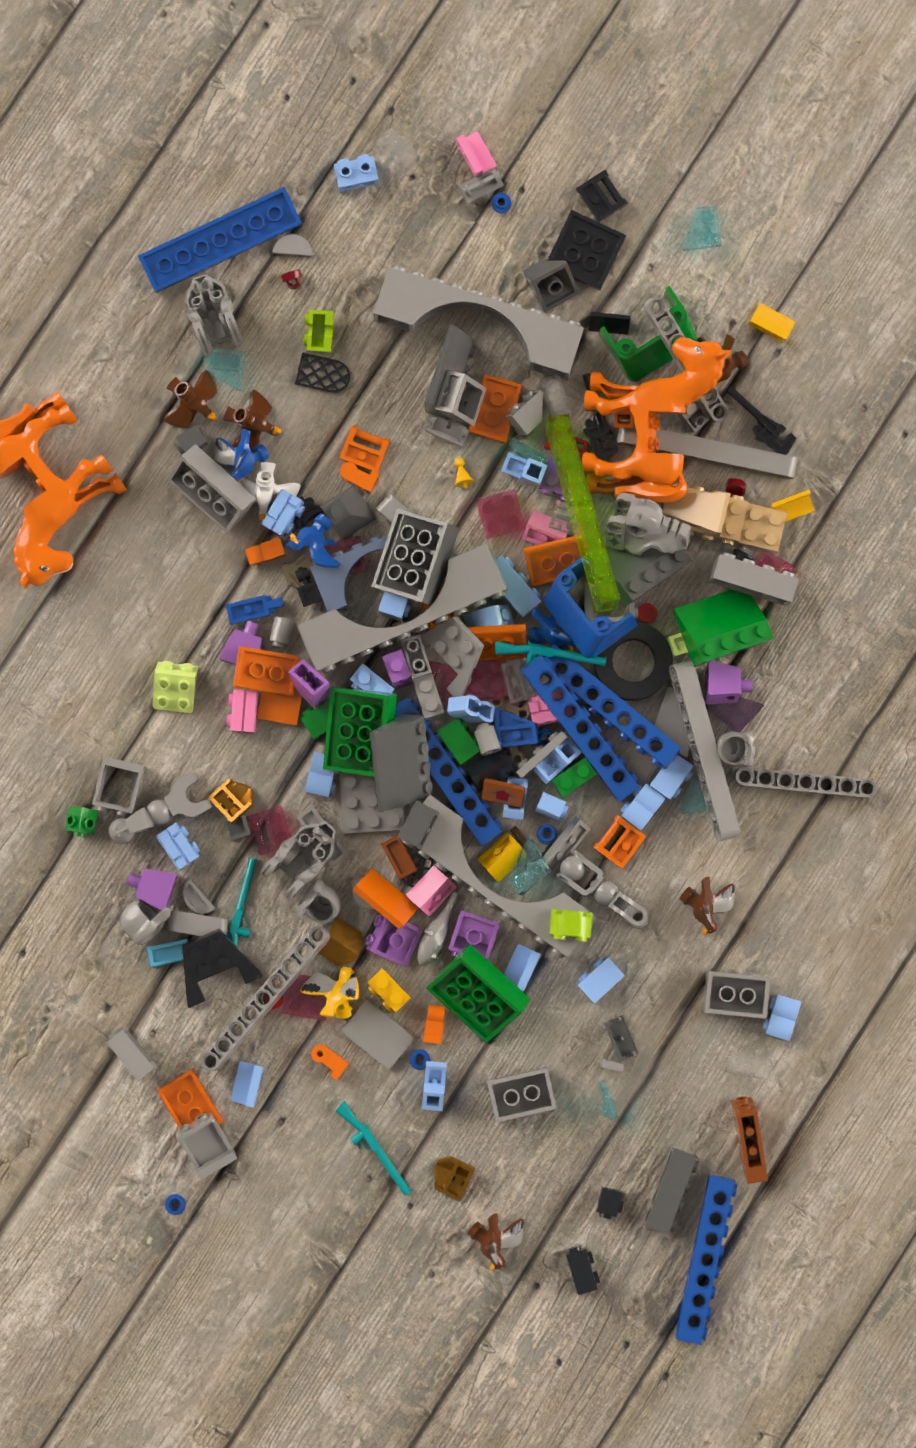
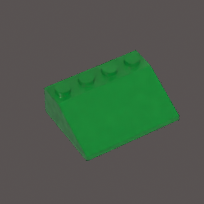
[673,590,774,667]
[323,687,397,777]
[426,944,530,1043]

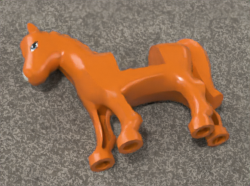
[582,337,732,503]
[0,391,127,589]

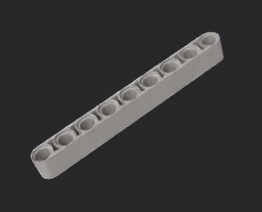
[616,424,797,479]
[669,660,740,842]
[201,926,330,1071]

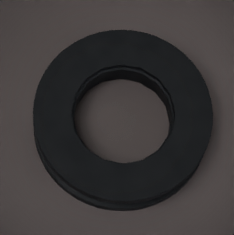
[594,622,673,701]

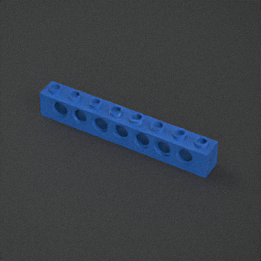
[543,644,681,769]
[520,655,639,802]
[395,697,503,847]
[675,1174,737,1345]

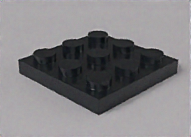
[547,210,626,291]

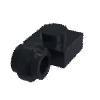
[295,567,323,607]

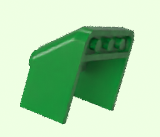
[599,285,697,382]

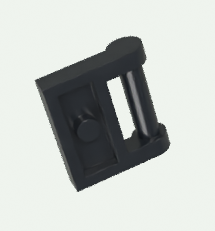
[576,170,628,223]

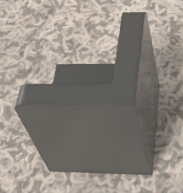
[226,815,252,841]

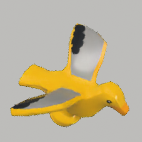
[300,966,359,1019]

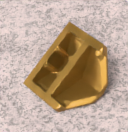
[208,779,254,824]
[319,917,361,967]
[433,1156,476,1201]

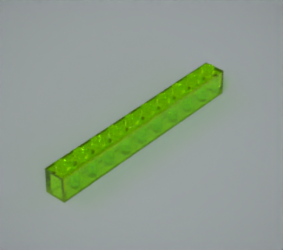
[545,414,620,612]

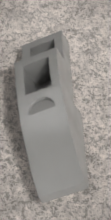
[400,634,445,720]

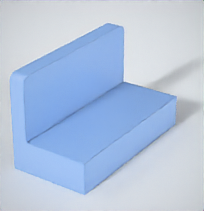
[504,944,541,992]
[231,1061,264,1108]

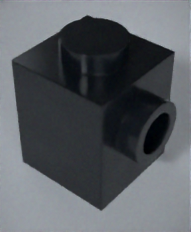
[595,1186,624,1219]

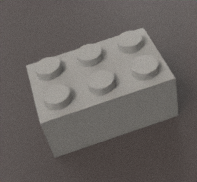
[703,971,771,1019]
[487,1067,557,1122]

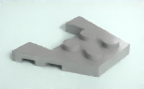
[421,616,484,697]

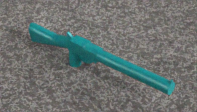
[495,641,607,666]
[227,857,258,967]
[336,1100,413,1196]

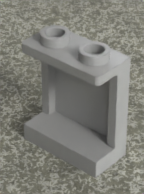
[175,1112,237,1180]

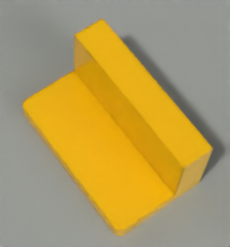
[748,304,795,343]
[769,490,815,522]
[477,832,528,882]

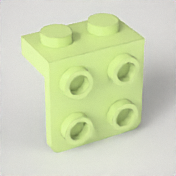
[153,661,199,713]

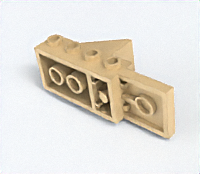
[661,481,787,552]

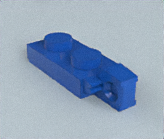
[226,595,284,625]

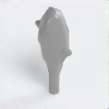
[418,891,460,967]

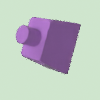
[219,621,263,665]
[381,647,414,690]
[288,659,330,708]
[705,661,753,704]
[127,869,179,910]

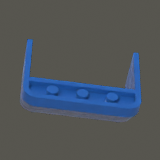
[544,555,638,658]

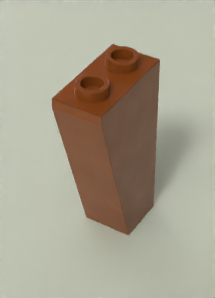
[731,1096,768,1184]

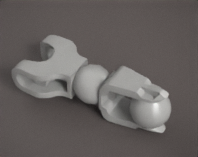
[109,773,212,844]
[556,850,649,929]

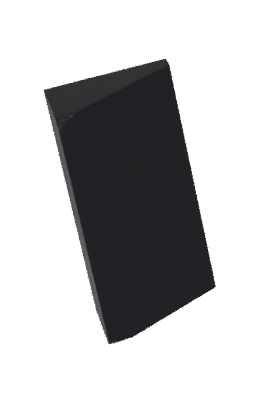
[588,312,631,335]

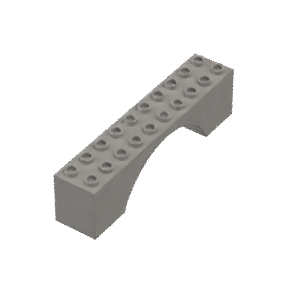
[374,266,584,381]
[297,543,508,673]
[401,794,597,958]

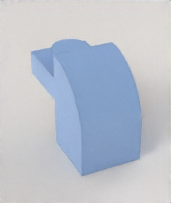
[501,452,548,486]
[463,604,514,627]
[533,738,582,784]
[503,776,528,820]
[422,1061,447,1111]

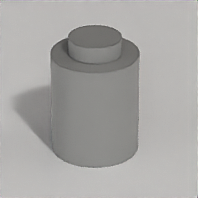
[269,617,295,648]
[474,723,501,756]

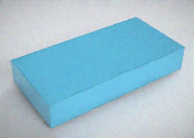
[147,939,188,967]

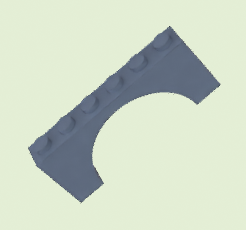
[310,535,388,612]

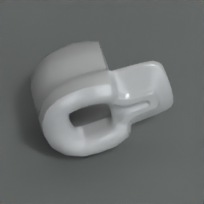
[716,731,755,768]
[297,879,341,923]
[120,899,174,945]

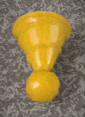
[454,457,474,489]

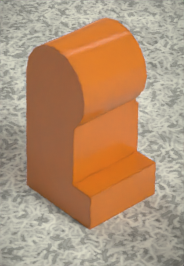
[615,409,634,428]
[340,462,380,494]
[245,537,286,566]
[423,1004,445,1044]
[311,1045,349,1080]

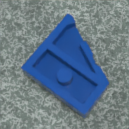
[494,708,539,748]

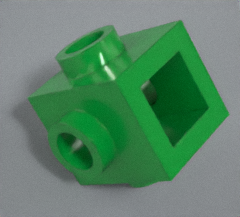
[65,806,98,838]

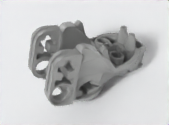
[185,274,243,357]
[606,493,691,556]
[260,821,337,901]

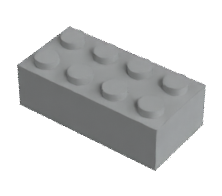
[167,444,256,534]
[708,553,799,606]

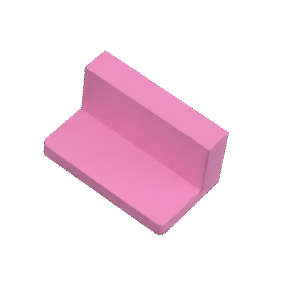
[456,132,496,177]
[522,511,571,545]
[406,866,457,917]

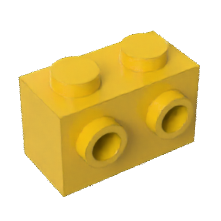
[367,968,411,1012]

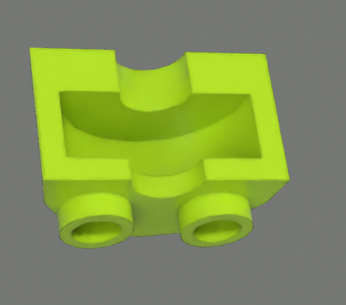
[303,309,334,352]
[549,909,593,942]

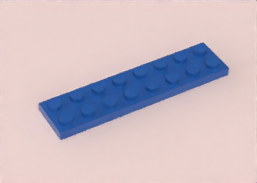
[138,187,302,293]

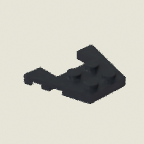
[182,929,263,1008]

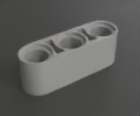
[167,910,229,936]

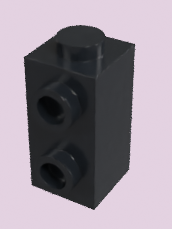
[466,748,515,792]
[566,1245,600,1295]

